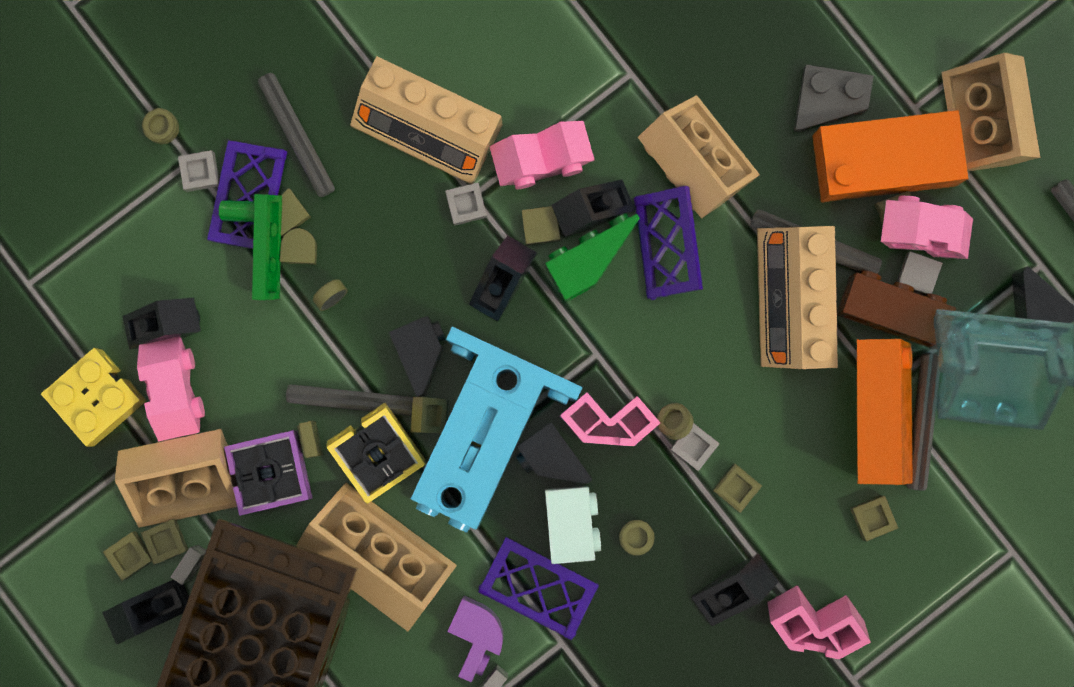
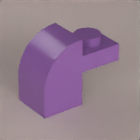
[447,595,503,682]

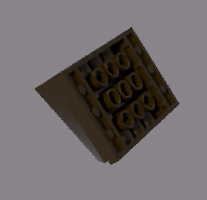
[157,519,358,687]

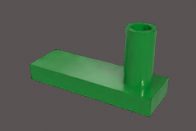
[219,194,282,300]

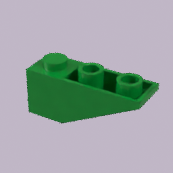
[545,213,640,303]

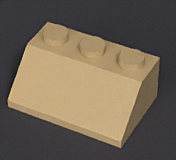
[941,53,1040,171]
[637,95,760,219]
[115,429,238,528]

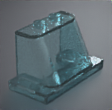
[933,309,1074,430]

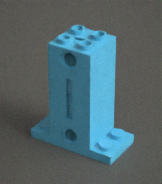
[411,327,582,532]

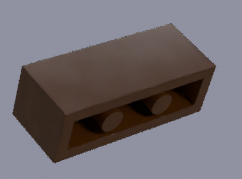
[837,270,956,350]

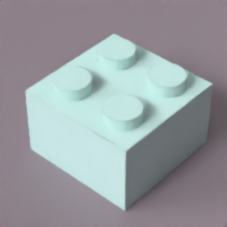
[545,486,601,564]

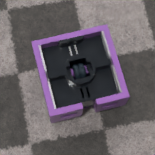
[224,430,313,516]

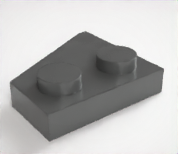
[794,65,874,132]

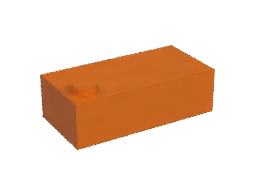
[812,110,969,202]
[857,339,913,485]

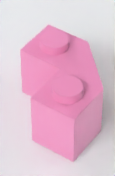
[489,121,594,190]
[881,196,973,259]
[137,336,205,442]
[560,393,660,446]
[767,585,871,659]

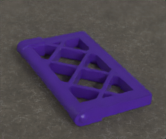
[207,140,287,249]
[634,186,703,300]
[478,537,599,640]

